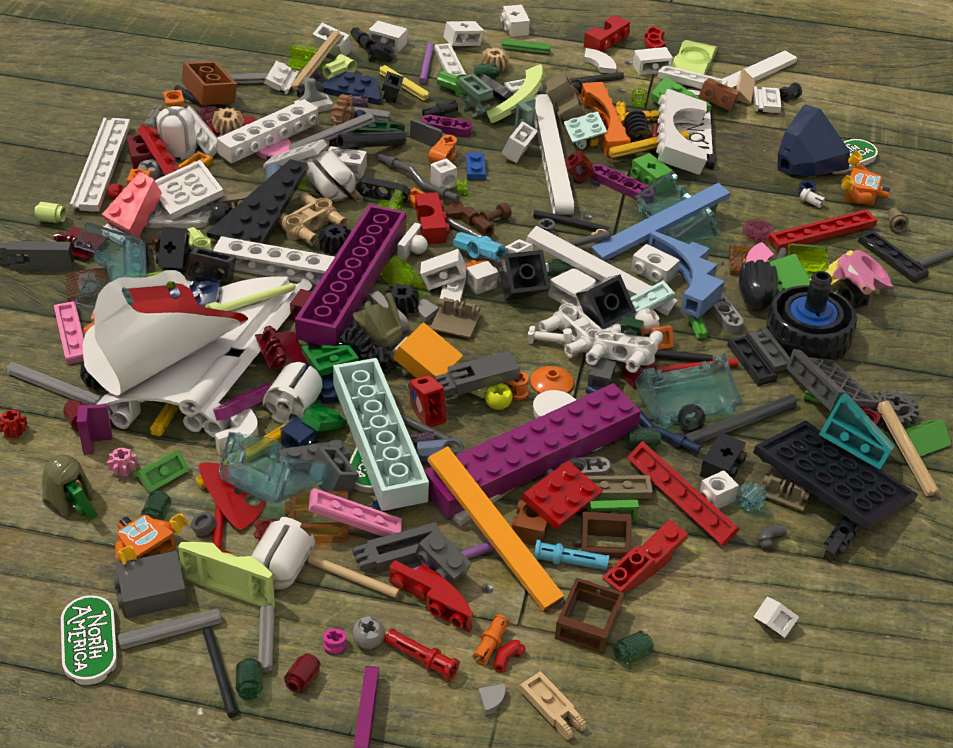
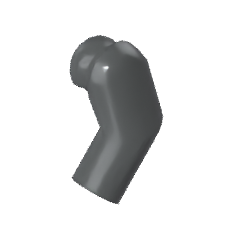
[757,524,786,548]

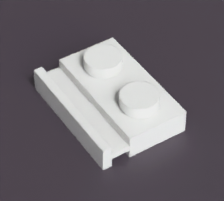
[264,61,299,95]
[753,87,781,113]

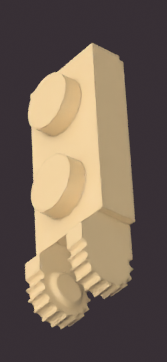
[519,672,586,740]

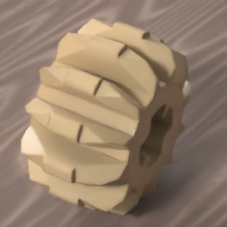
[481,47,509,73]
[212,107,244,136]

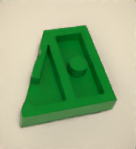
[301,345,359,377]
[301,401,347,431]
[63,481,98,521]

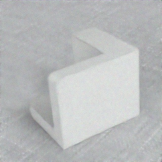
[754,596,799,638]

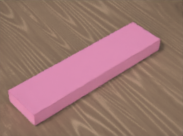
[54,301,84,365]
[308,488,402,537]

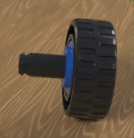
[766,271,857,360]

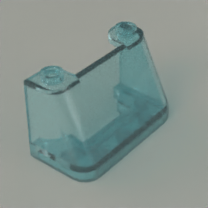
[635,170,721,244]
[635,354,742,427]
[219,432,331,503]

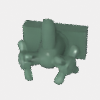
[458,73,494,118]

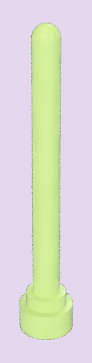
[205,283,296,311]

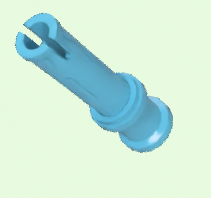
[534,539,609,571]

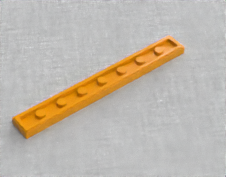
[427,446,564,611]

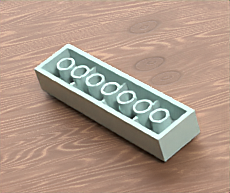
[333,358,429,511]

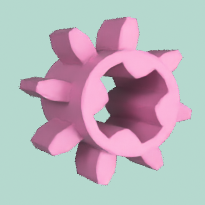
[107,448,138,477]

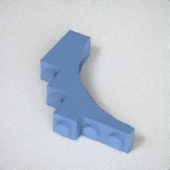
[648,231,725,318]

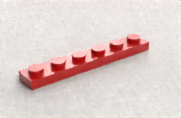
[768,209,878,251]
[627,441,740,547]

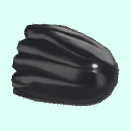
[738,259,778,311]

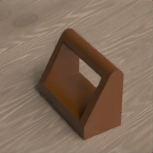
[581,512,631,557]

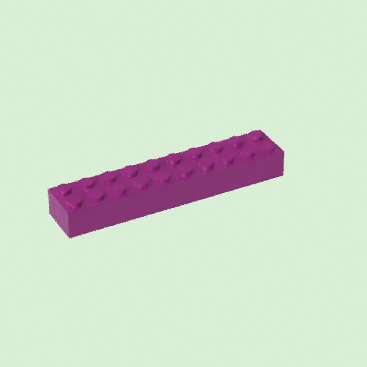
[295,204,406,346]
[424,383,641,520]

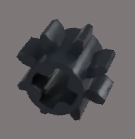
[368,346,394,373]

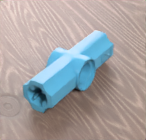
[453,232,507,262]

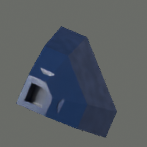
[778,104,850,176]

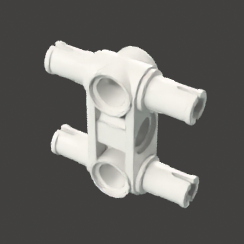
[539,303,612,358]
[585,324,663,372]

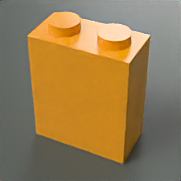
[392,322,463,378]

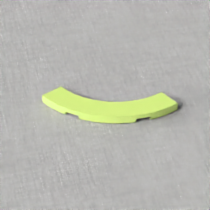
[486,64,544,123]

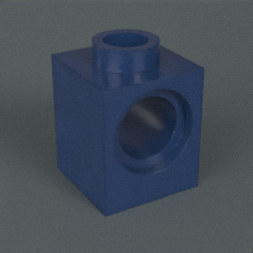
[280,417,317,448]

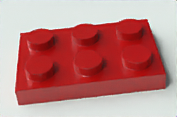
[521,461,603,530]

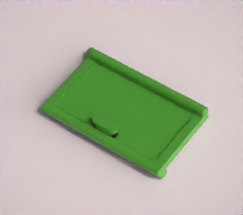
[767,254,810,293]

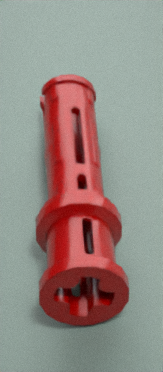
[384,628,460,681]

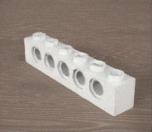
[217,99,319,164]
[213,236,335,285]

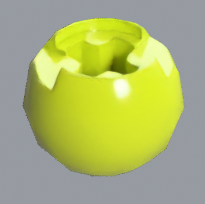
[485,383,513,411]

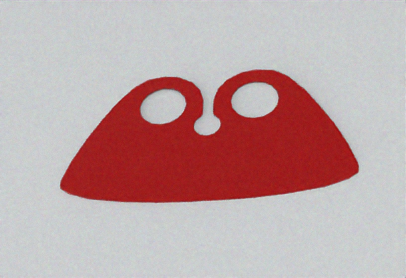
[199,463,266,530]

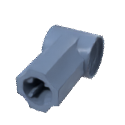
[417,437,464,462]

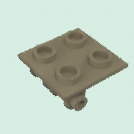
[430,297,482,338]
[758,466,812,512]

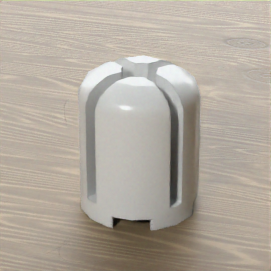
[156,106,197,160]
[306,149,356,202]
[263,362,322,424]
[251,517,315,590]

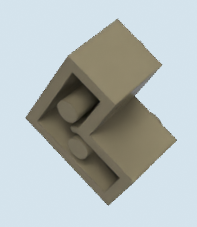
[545,71,587,121]

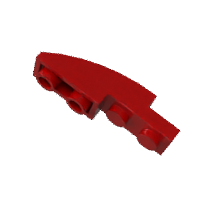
[602,519,688,593]
[389,560,473,632]

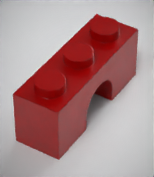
[584,15,630,52]
[415,192,450,244]

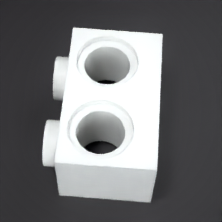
[328,146,367,179]

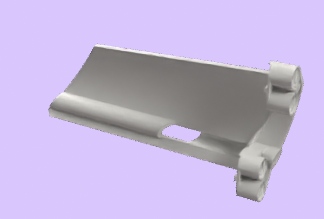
[97,277,313,438]

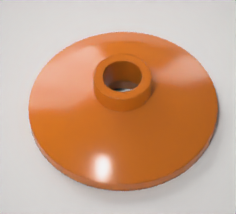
[530,366,574,394]

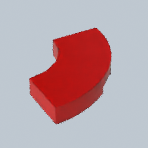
[644,26,666,49]

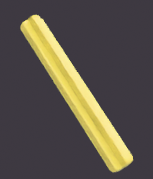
[379,65,430,101]

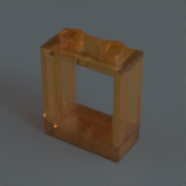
[285,491,348,544]

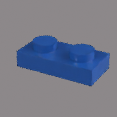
[466,152,486,180]

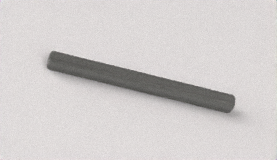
[685,394,798,444]

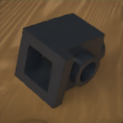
[381,71,404,103]

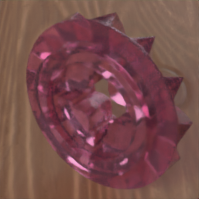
[196,105,219,126]
[743,219,774,242]

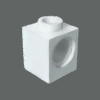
[430,158,457,189]
[466,261,499,295]
[700,470,739,509]

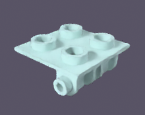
[564,112,607,149]

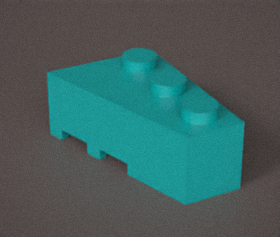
[819,392,895,470]

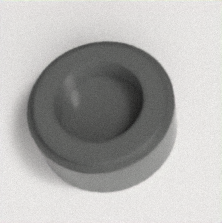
[191,512,217,536]

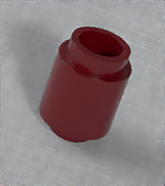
[63,400,84,432]
[284,653,321,693]

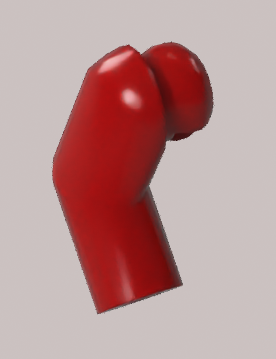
[493,640,526,673]

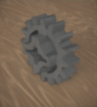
[870,389,920,428]

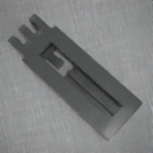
[0,241,74,270]
[434,351,520,396]
[352,522,440,574]

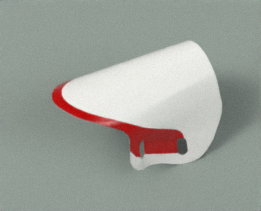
[83,270,248,396]

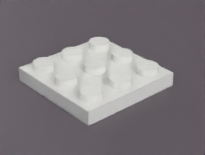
[155,160,225,220]

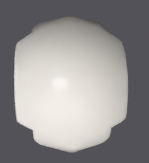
[635,308,660,335]

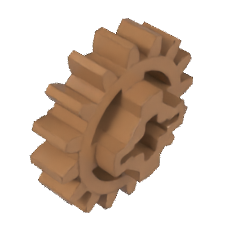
[331,94,355,126]

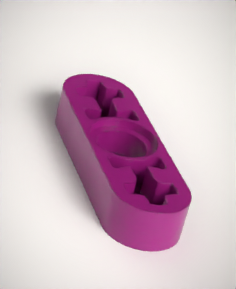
[422,115,472,137]

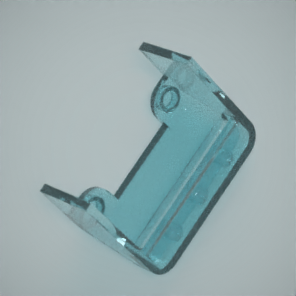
[74,222,147,309]

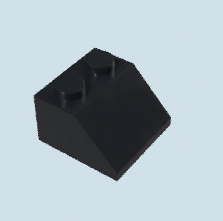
[498,250,551,301]
[575,274,637,329]

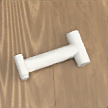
[528,326,572,349]

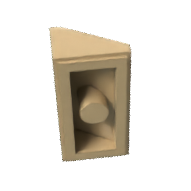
[736,69,755,104]

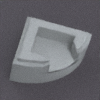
[418,299,439,323]
[478,683,505,716]

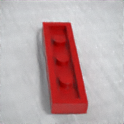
[137,125,181,175]

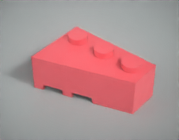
[102,172,162,242]

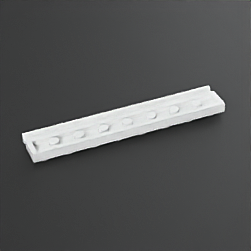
[70,118,131,212]

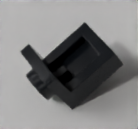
[367,39,394,62]

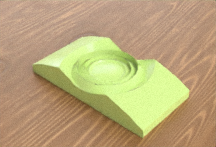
[671,40,718,75]
[178,542,275,607]

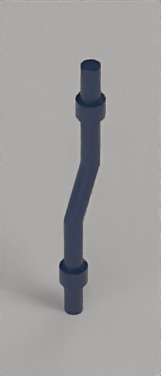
[586,385,701,454]

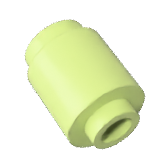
[34,202,66,224]

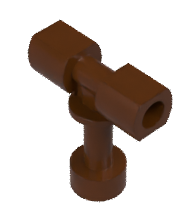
[462,203,512,237]

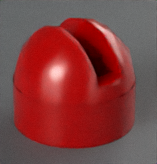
[108,184,123,200]

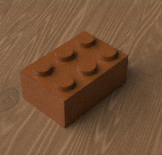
[182,61,237,106]

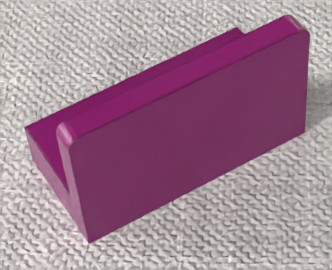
[77,404,113,455]

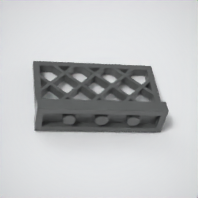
[786,349,879,412]

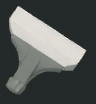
[294,76,333,113]

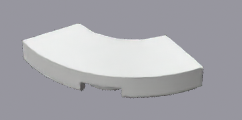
[584,48,616,74]

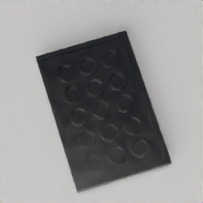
[753,420,918,531]

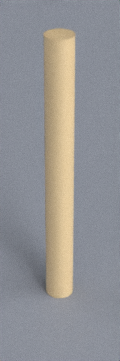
[308,554,400,599]

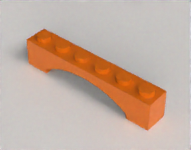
[581,82,630,157]

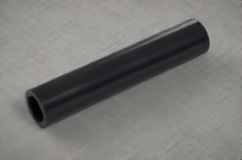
[336,131,406,149]

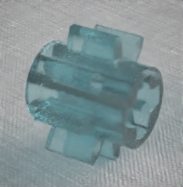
[736,482,767,512]

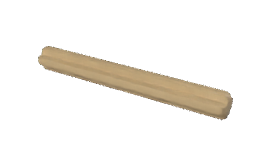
[291,30,342,91]
[878,401,938,497]

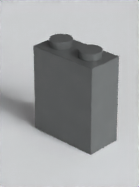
[113,551,188,618]

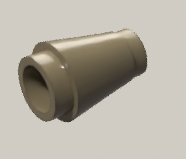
[888,208,909,232]

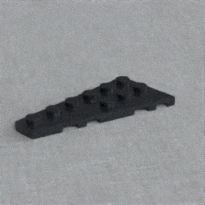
[206,159,309,244]

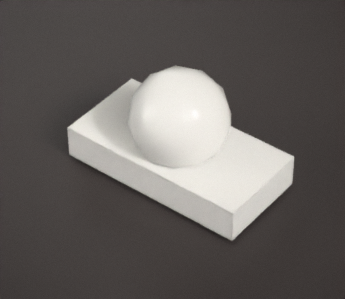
[398,223,428,262]

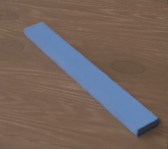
[591,183,730,261]

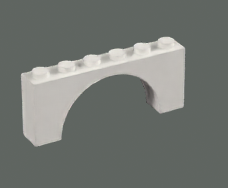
[656,89,707,175]

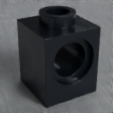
[838,278,870,309]

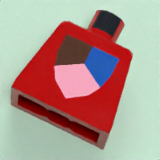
[408,375,446,427]

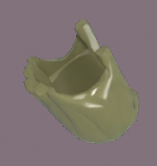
[352,293,403,349]
[41,455,93,518]

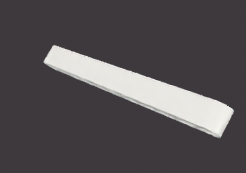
[533,94,574,215]

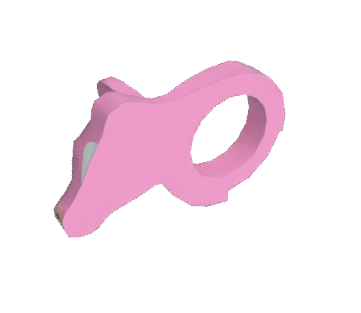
[833,250,893,295]

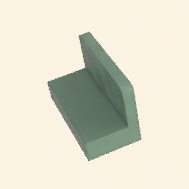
[515,97,536,130]

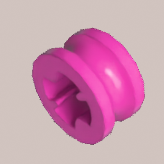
[323,629,346,654]

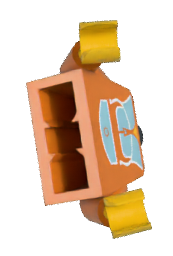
[841,151,890,205]
[115,513,188,565]

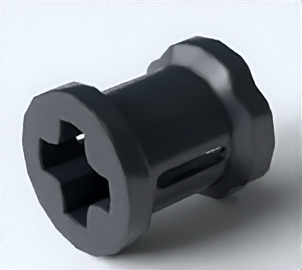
[779,82,802,102]

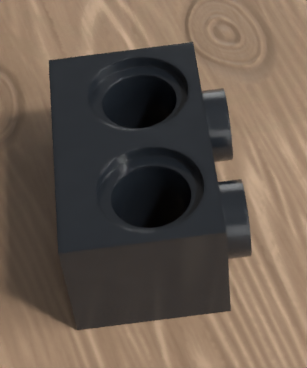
[188,247,236,286]

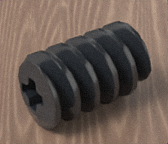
[624,110,651,143]

